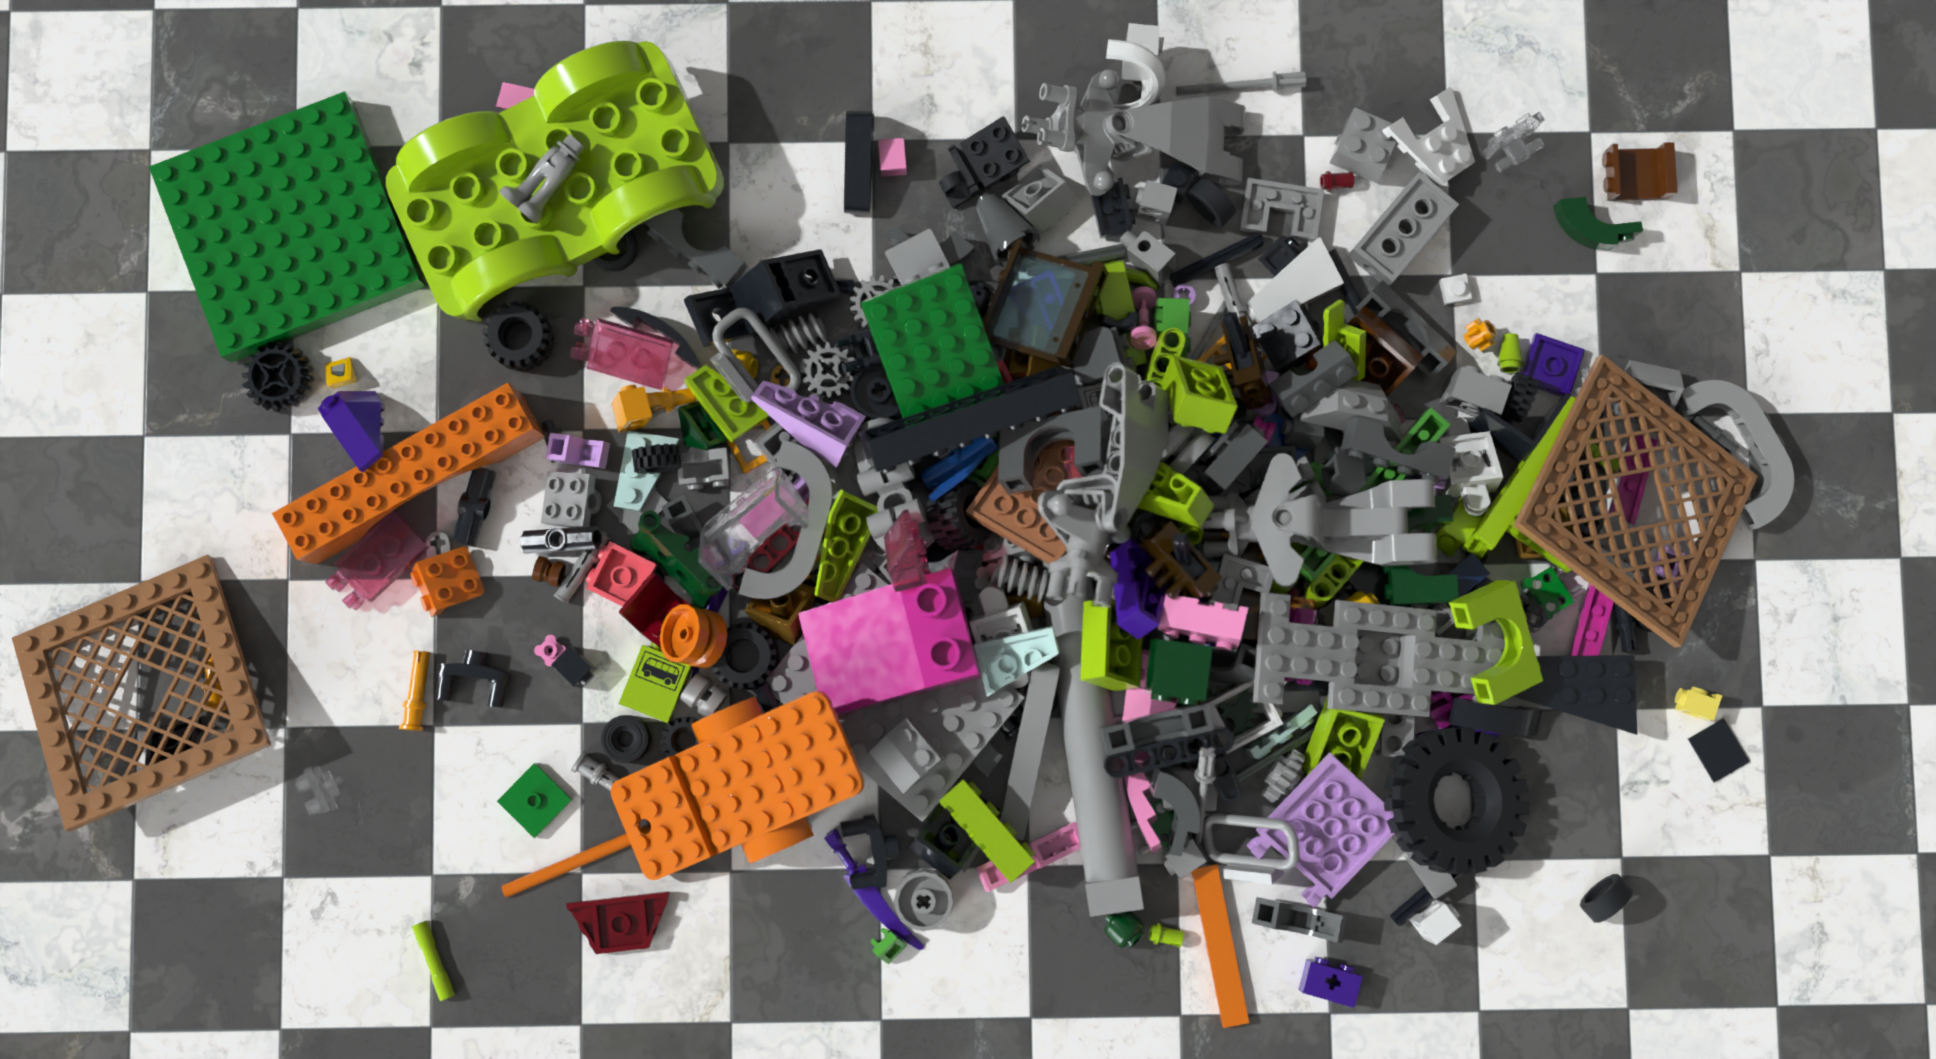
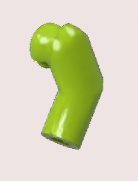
[1125,268,1157,291]

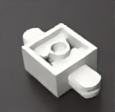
[1437,417,1503,516]
[969,584,1033,688]

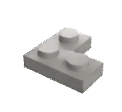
[1208,554,1273,611]

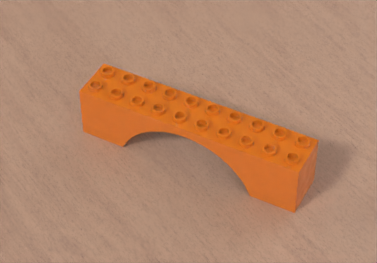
[272,383,545,564]

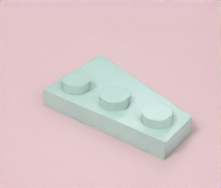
[614,431,680,512]
[974,626,1060,696]
[1243,704,1317,759]

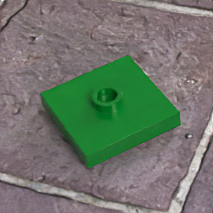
[497,763,573,838]

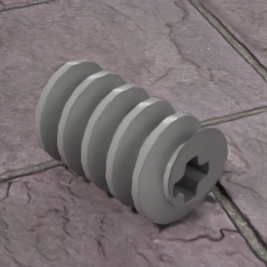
[769,311,827,356]
[989,554,1048,603]

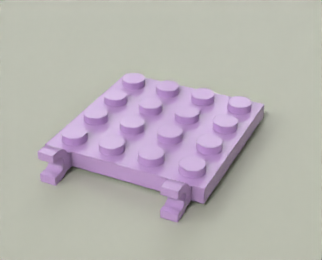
[1246,753,1395,908]

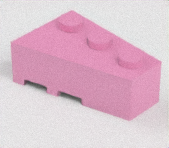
[1158,595,1248,651]

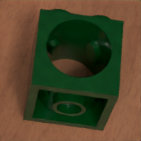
[1144,639,1213,706]

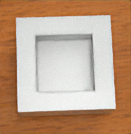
[1439,274,1472,305]

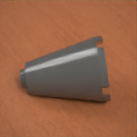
[976,193,1040,267]

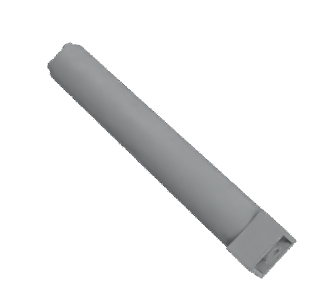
[1037,560,1144,917]

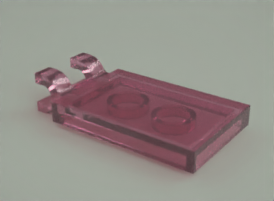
[570,318,674,390]
[325,510,430,611]

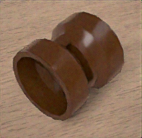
[532,556,566,587]

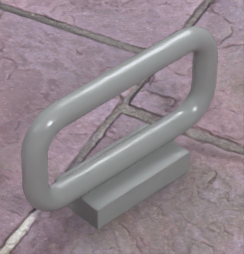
[710,308,801,403]
[1202,813,1300,884]

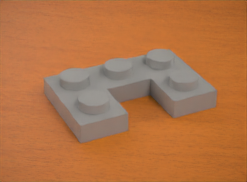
[1239,178,1324,241]

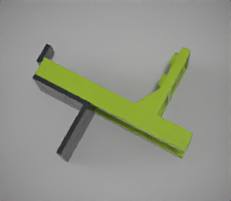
[1462,393,1605,573]

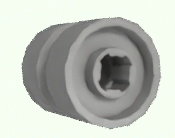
[679,672,730,717]

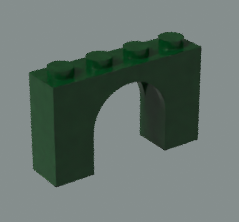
[1383,495,1459,606]

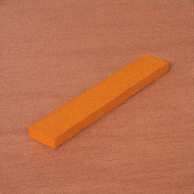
[1191,864,1249,1028]

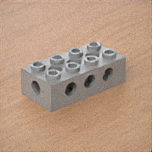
[1347,171,1459,286]

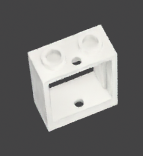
[1204,681,1283,754]

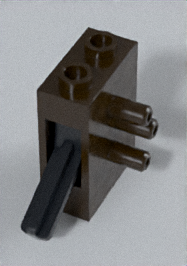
[1213,311,1273,410]
[1138,522,1223,599]

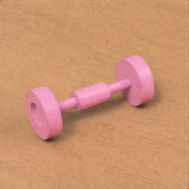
[1130,287,1157,350]

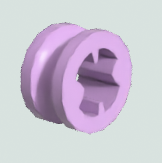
[1172,284,1196,307]

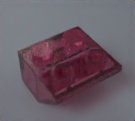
[884,509,930,592]

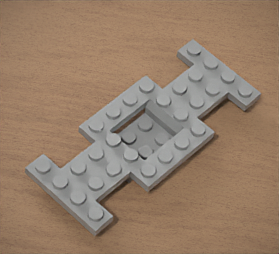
[1253,593,1505,717]

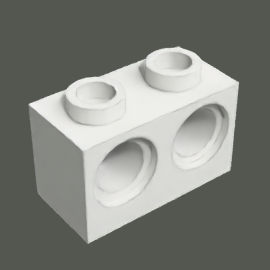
[1409,899,1462,945]

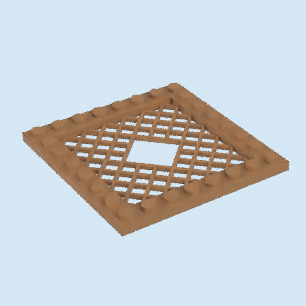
[1513,355,1758,648]
[12,555,271,832]

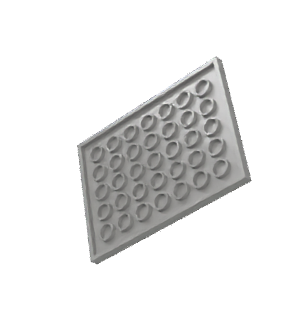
[762,563,1025,822]

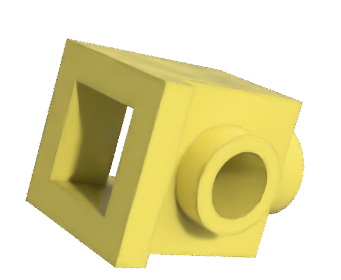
[1675,687,1722,721]

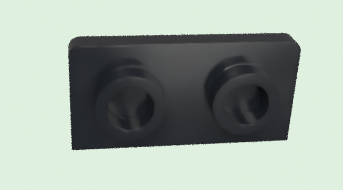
[1091,177,1136,239]

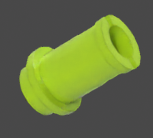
[1149,923,1184,947]

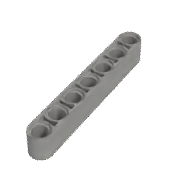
[1000,662,1060,840]

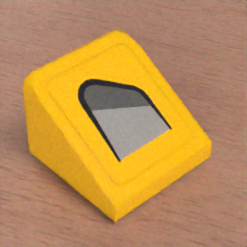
[325,357,358,389]

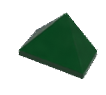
[678,401,728,450]

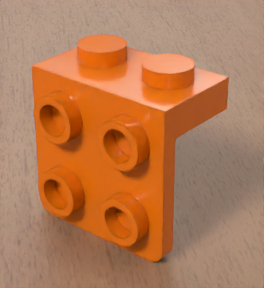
[410,547,485,617]

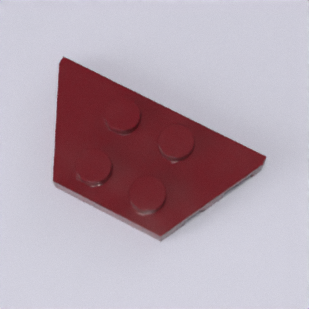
[566,891,670,954]

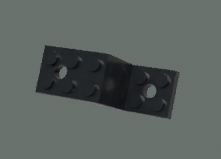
[684,249,842,347]

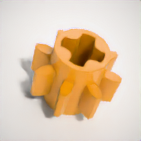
[1464,318,1497,352]

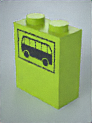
[619,642,693,723]

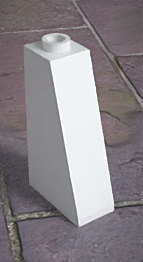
[1245,237,1344,325]

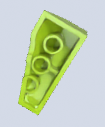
[814,490,878,603]

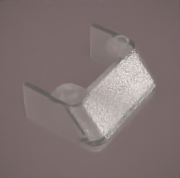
[698,467,809,591]

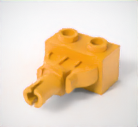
[611,385,696,433]

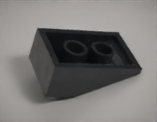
[914,540,983,604]
[908,779,1000,879]

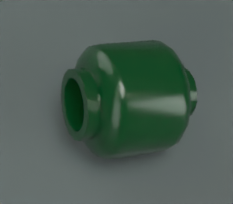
[1104,911,1144,948]

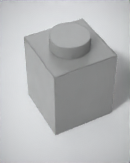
[1163,838,1207,879]

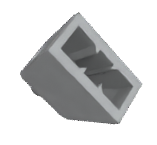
[1120,230,1176,288]

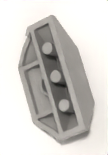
[1300,379,1401,442]

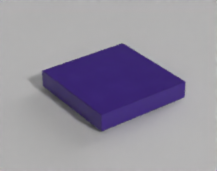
[1521,333,1585,397]

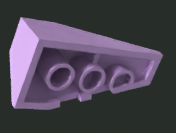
[751,381,866,467]

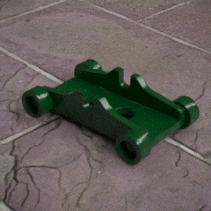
[630,510,724,609]

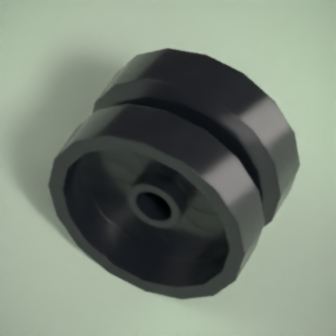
[850,363,901,421]

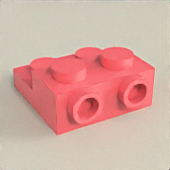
[586,541,658,607]

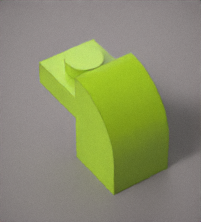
[1434,497,1483,558]

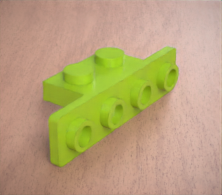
[1323,300,1366,381]

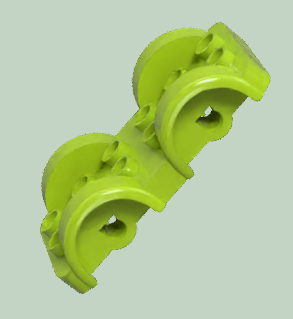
[386,41,724,322]

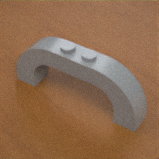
[1677,380,1794,530]
[738,440,832,599]

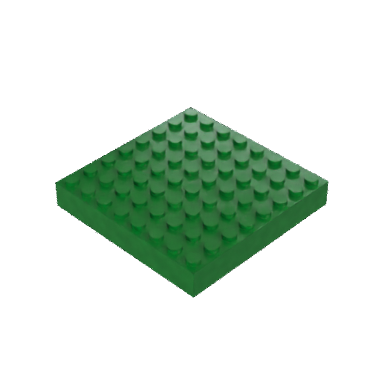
[149,91,426,363]

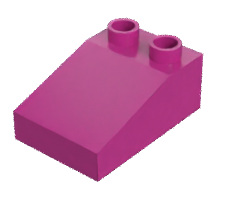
[798,568,982,716]

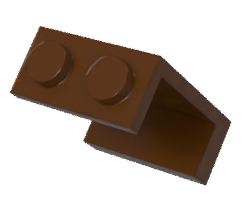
[1602,142,1677,201]

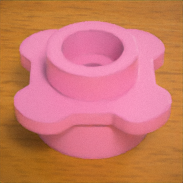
[534,635,566,666]

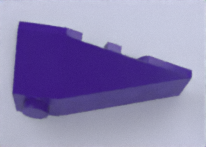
[318,391,385,473]

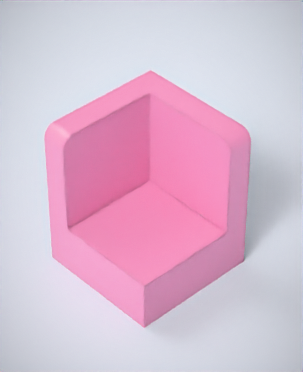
[878,138,907,177]

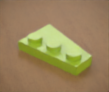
[684,365,770,443]

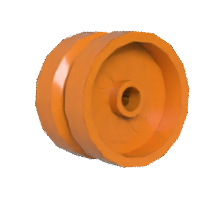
[660,604,727,668]

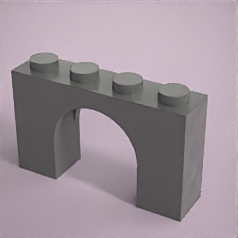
[998,406,1110,495]

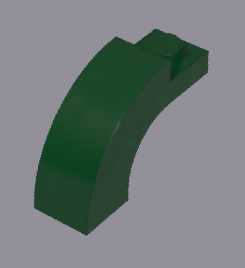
[1553,197,1643,250]

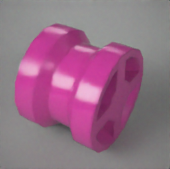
[1251,416,1276,447]

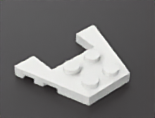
[1382,87,1475,186]

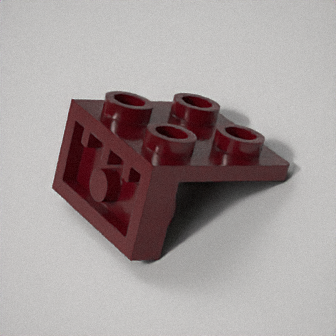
[619,572,692,649]

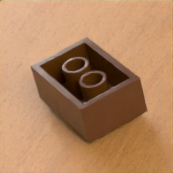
[1347,305,1423,397]

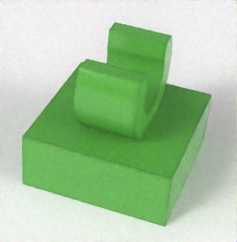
[871,928,907,964]

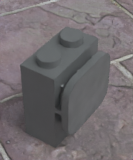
[1061,327,1137,389]
[1198,421,1268,495]

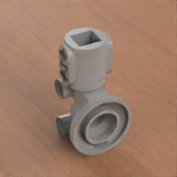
[852,418,936,556]

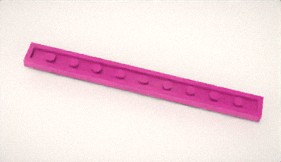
[1569,435,1658,656]

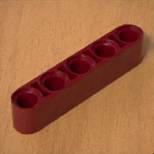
[731,498,831,591]

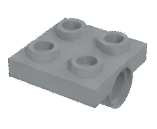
[541,472,601,527]

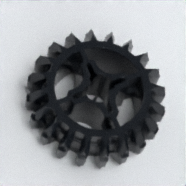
[241,342,315,412]

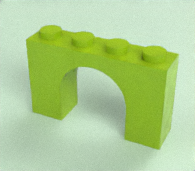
[1449,580,1543,705]

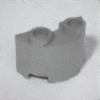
[678,448,730,491]

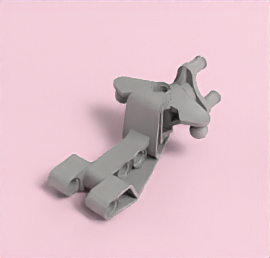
[1022,69,1245,196]
[1038,363,1169,608]
[1201,453,1437,587]

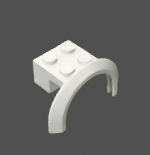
[1106,23,1165,110]

